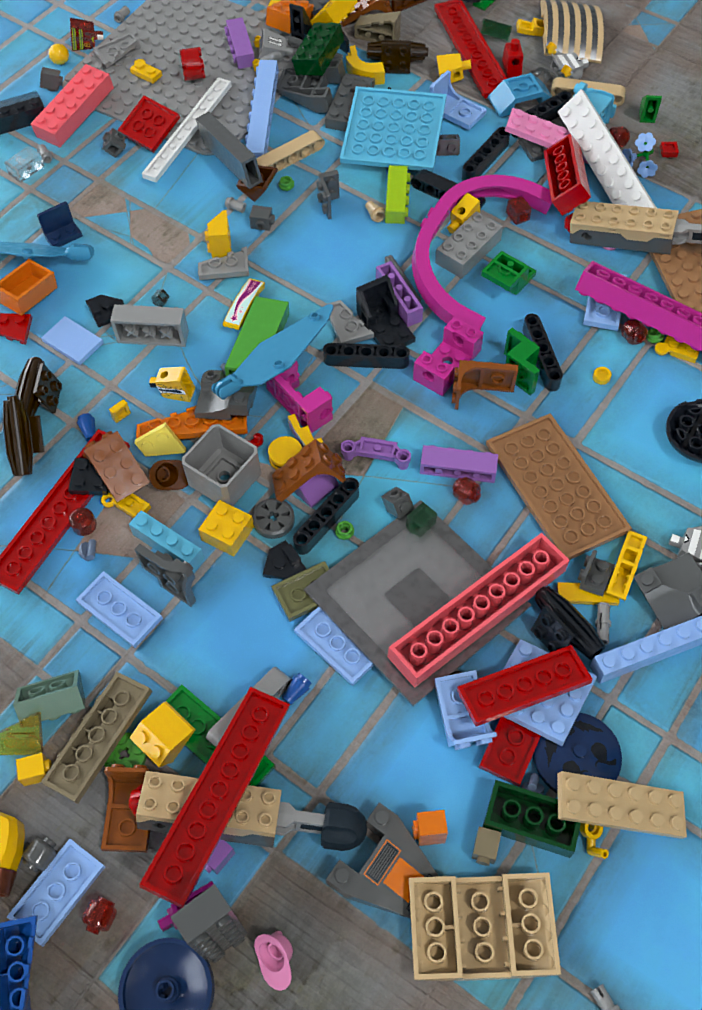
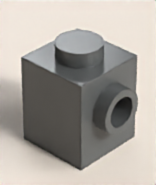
[40,67,63,91]
[249,205,275,231]
[381,487,414,519]

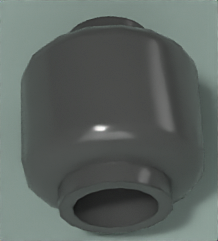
[22,837,57,873]

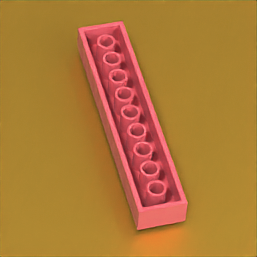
[387,533,570,688]

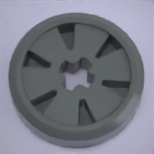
[252,498,295,539]

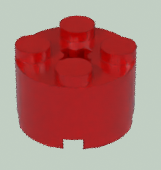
[179,47,205,81]

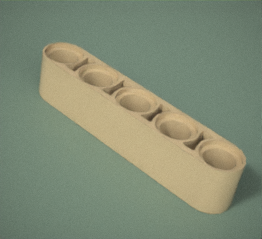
[551,77,626,106]
[256,130,325,172]

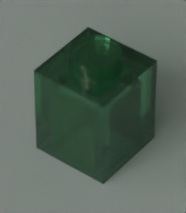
[406,502,437,538]

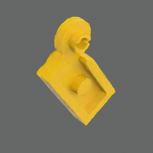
[654,335,700,363]

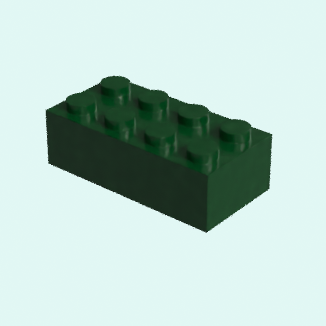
[291,22,344,76]
[483,780,581,858]

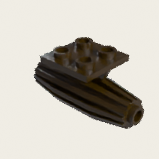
[367,40,428,74]
[14,357,62,416]
[2,396,45,476]

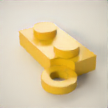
[130,59,162,84]
[101,493,151,518]

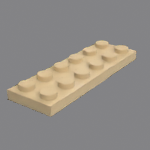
[557,771,687,839]

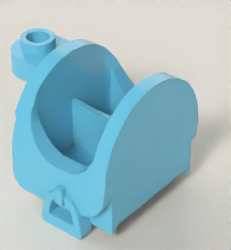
[573,82,617,124]

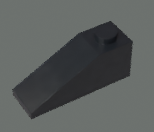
[289,3,312,40]

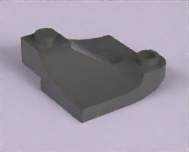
[194,370,258,420]
[134,543,196,607]
[634,552,702,630]

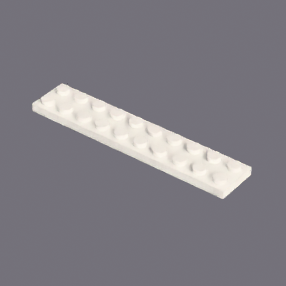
[558,89,657,208]

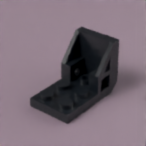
[356,275,416,346]

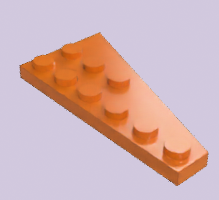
[136,406,248,439]

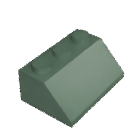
[13,670,85,728]

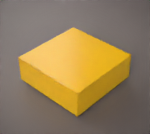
[109,399,131,423]

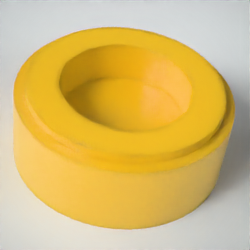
[593,367,612,385]

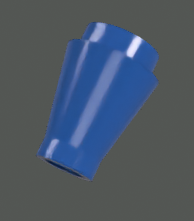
[77,413,96,442]
[282,673,312,705]

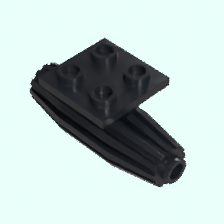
[531,586,606,660]

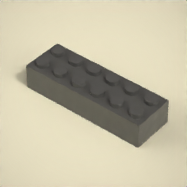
[171,884,248,963]

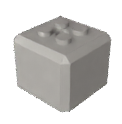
[182,424,261,506]

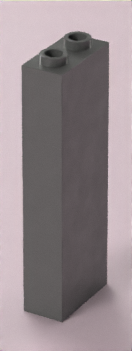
[196,111,263,189]

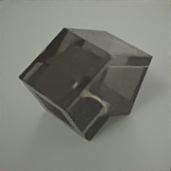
[151,289,170,307]

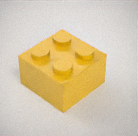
[198,500,254,557]

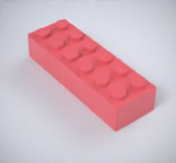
[31,64,114,148]

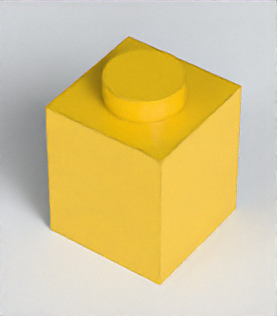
[16,753,52,786]

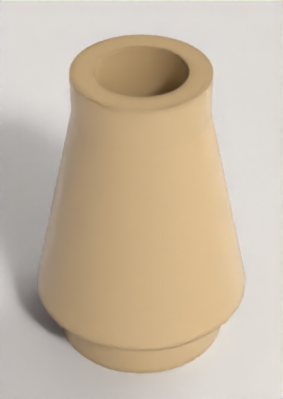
[365,201,385,222]

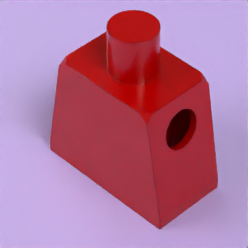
[502,38,523,79]

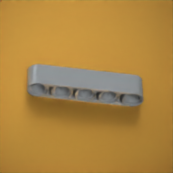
[206,667,292,747]

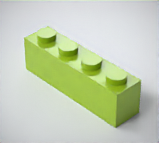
[385,165,411,224]

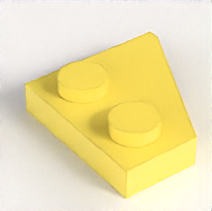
[134,422,186,457]

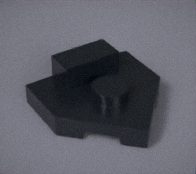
[86,295,124,328]
[263,540,307,580]

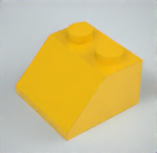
[205,210,232,258]
[130,701,196,767]

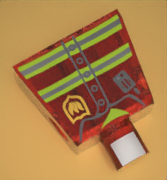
[70,18,104,51]

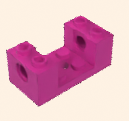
[413,317,484,397]
[266,360,333,434]

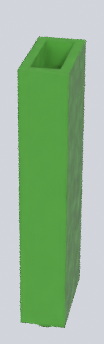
[225,296,289,386]

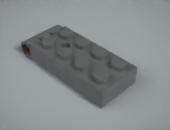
[325,73,375,132]

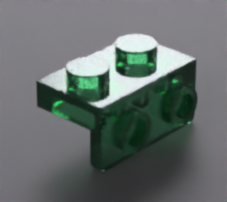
[480,18,512,41]

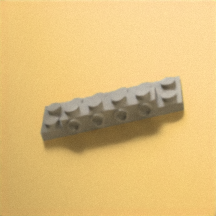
[41,672,153,804]

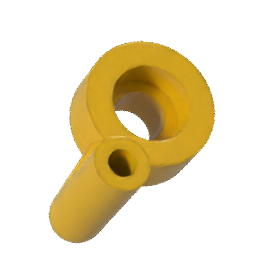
[580,823,609,859]

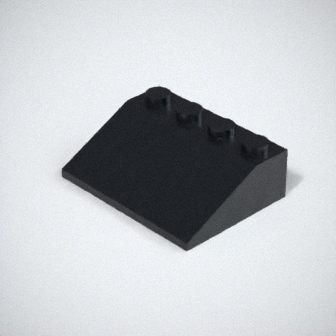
[0,91,44,135]

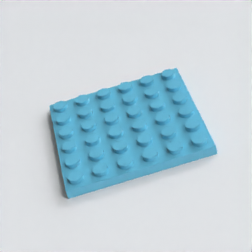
[340,86,447,172]

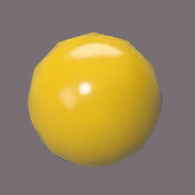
[48,43,69,65]

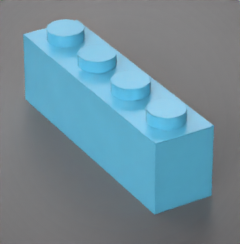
[129,510,205,572]

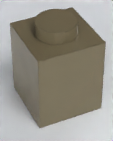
[472,826,501,866]

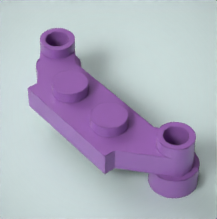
[341,437,411,470]

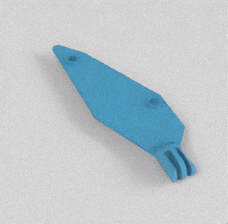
[0,242,94,261]
[211,304,334,400]

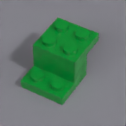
[481,251,537,295]
[504,327,540,396]

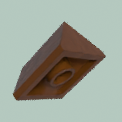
[236,165,278,202]

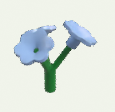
[622,133,658,178]

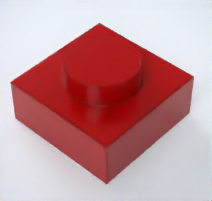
[660,142,679,158]

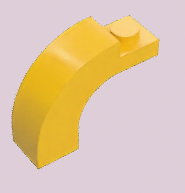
[346,45,385,85]

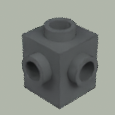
[102,128,126,158]

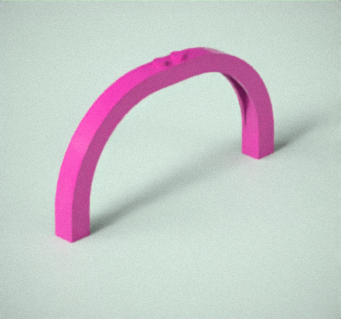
[412,175,552,330]

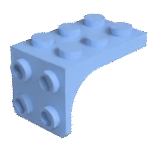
[430,70,487,130]
[434,670,497,750]

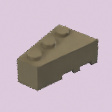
[354,11,401,42]

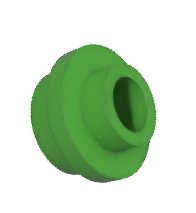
[278,176,294,191]
[646,328,664,344]
[335,521,354,540]

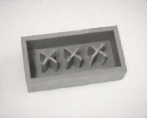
[435,211,503,279]
[110,305,189,347]

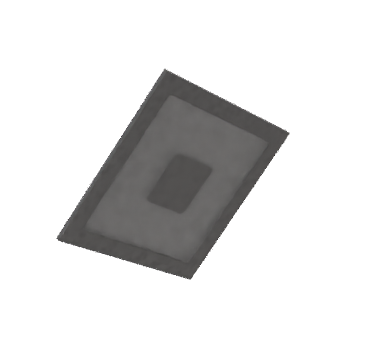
[304,500,531,707]

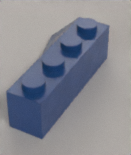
[0,915,38,1010]

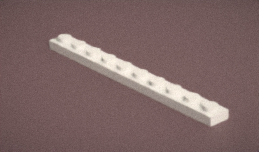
[142,77,232,183]

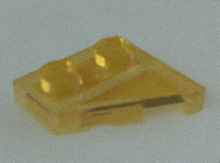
[0,712,43,755]

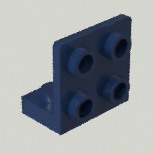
[37,201,83,247]

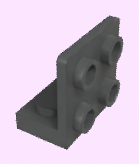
[316,170,340,220]

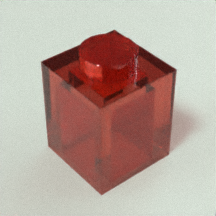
[506,195,532,225]

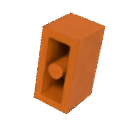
[412,810,448,846]

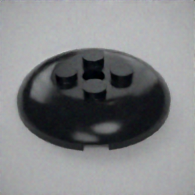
[666,399,702,463]

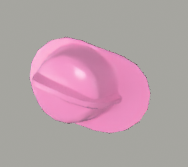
[254,931,293,991]

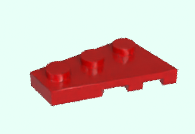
[0,313,32,345]

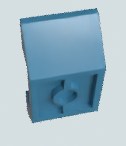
[488,73,553,117]

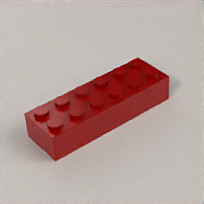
[543,133,591,216]

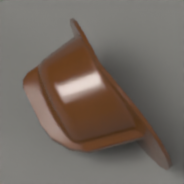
[149,460,188,490]

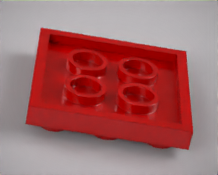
[117,95,181,153]

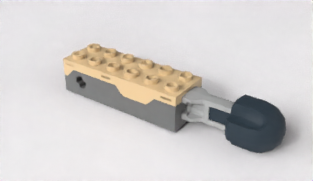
[564,201,702,254]
[129,771,367,851]

